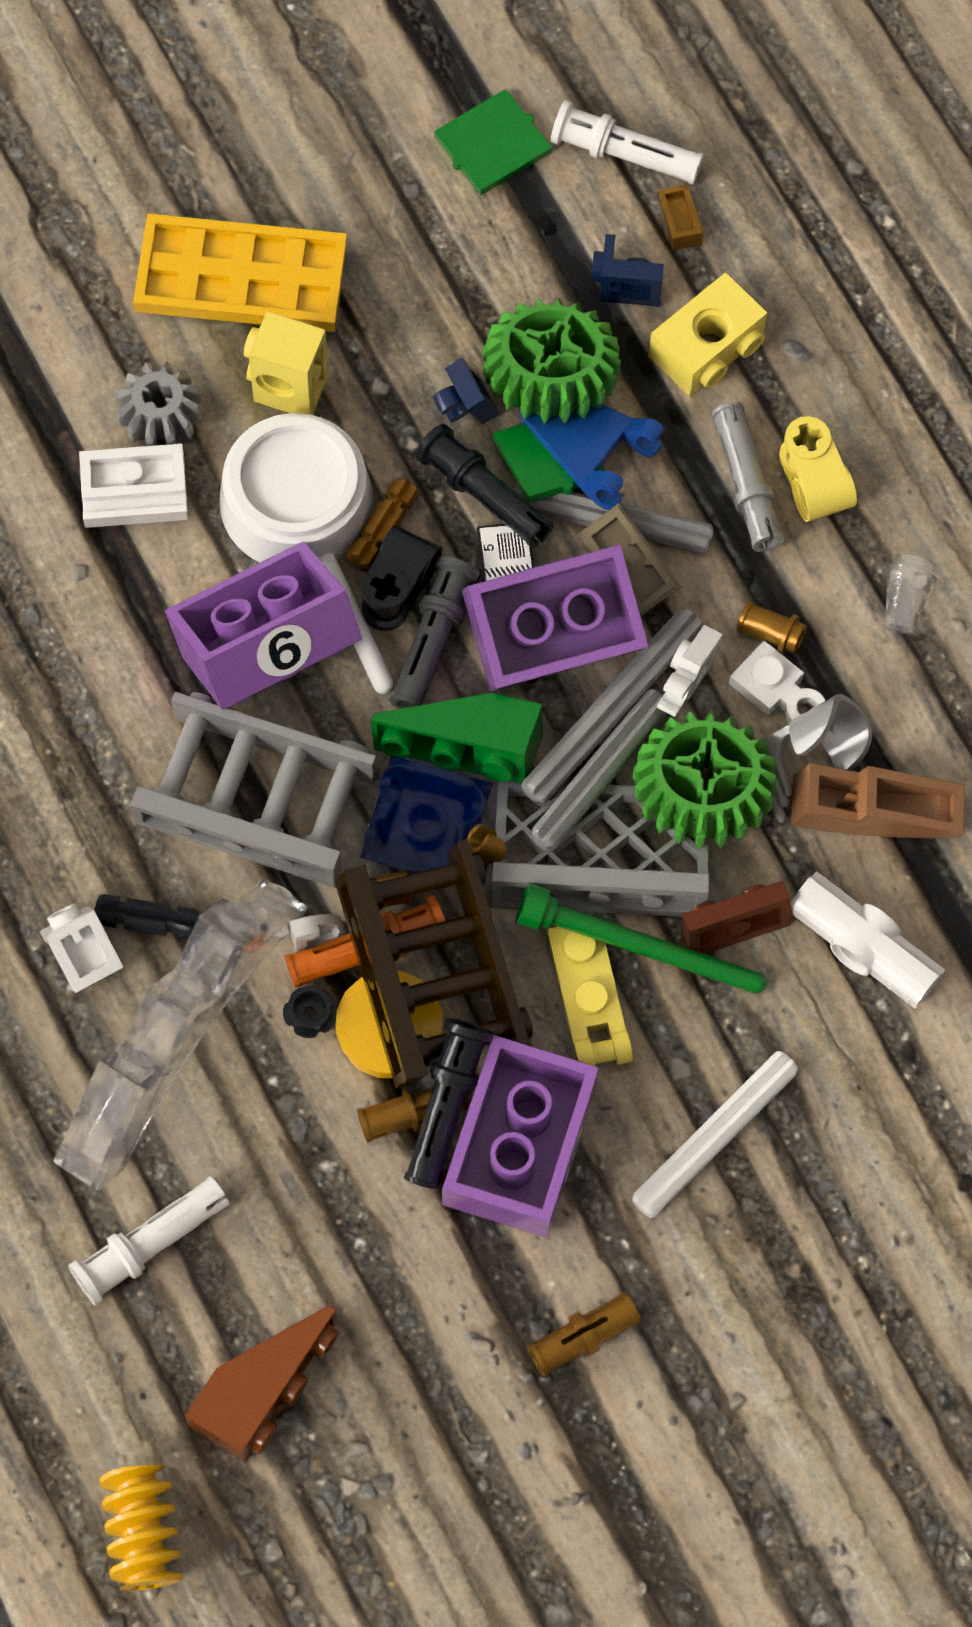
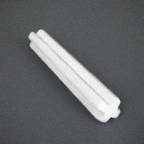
[632,1051,798,1218]

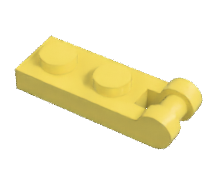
[546,927,633,1066]

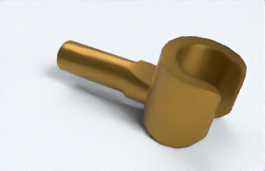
[467,824,507,871]

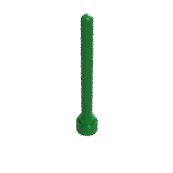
[515,883,767,994]

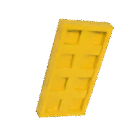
[133,213,347,332]

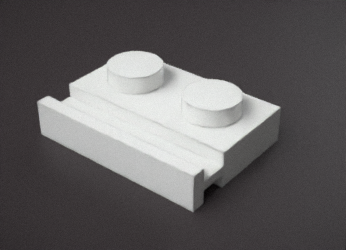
[79,443,188,528]

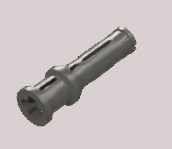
[389,556,480,709]

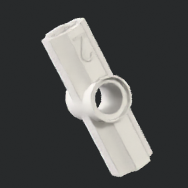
[791,871,945,1009]

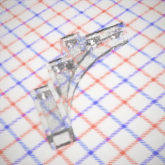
[53,879,308,1192]

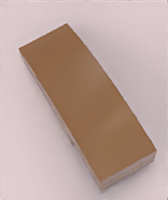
[791,763,965,838]

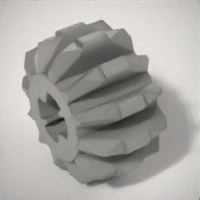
[116,361,203,446]

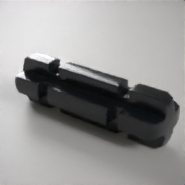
[94,894,201,940]

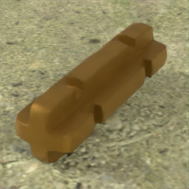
[346,477,419,571]

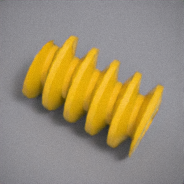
[99,1464,183,1591]

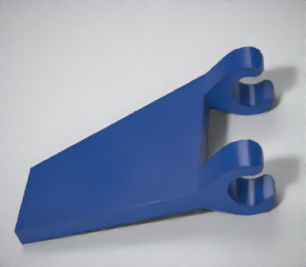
[519,404,663,510]

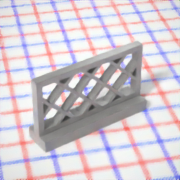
[491,781,709,917]

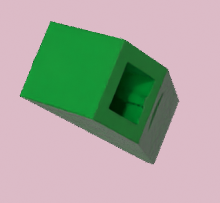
[371,693,543,784]

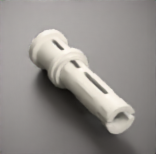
[550,100,704,185]
[68,1176,230,1306]

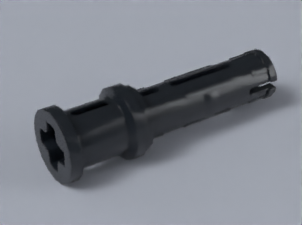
[416,424,553,548]
[404,1018,493,1189]

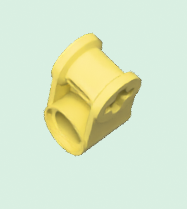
[778,416,857,522]

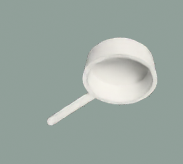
[219,413,394,695]

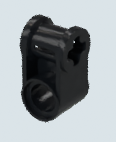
[362,525,443,631]

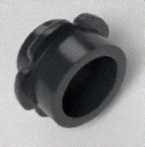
[283,986,336,1038]

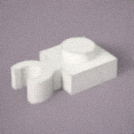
[656,625,723,717]
[729,640,825,725]

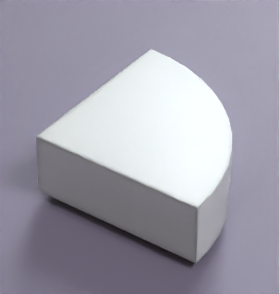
[289,914,347,952]

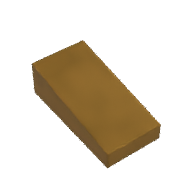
[658,184,703,251]

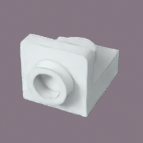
[40,904,123,993]

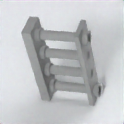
[130,692,377,888]

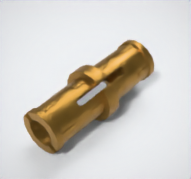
[527,1291,641,1377]

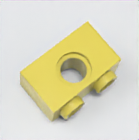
[649,272,767,397]
[244,311,328,415]

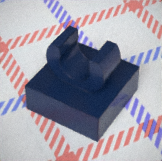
[433,358,500,424]

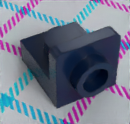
[591,234,664,307]

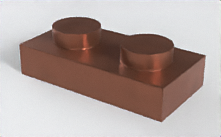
[681,880,791,954]

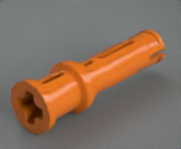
[284,895,445,989]

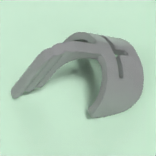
[766,694,872,823]

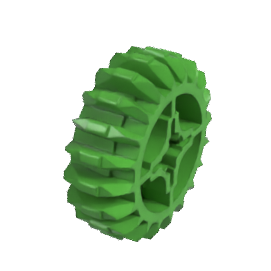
[482,297,621,424]
[633,710,778,849]

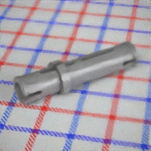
[711,402,785,552]

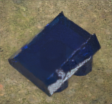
[360,755,493,873]

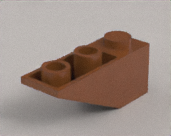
[185,1305,340,1463]

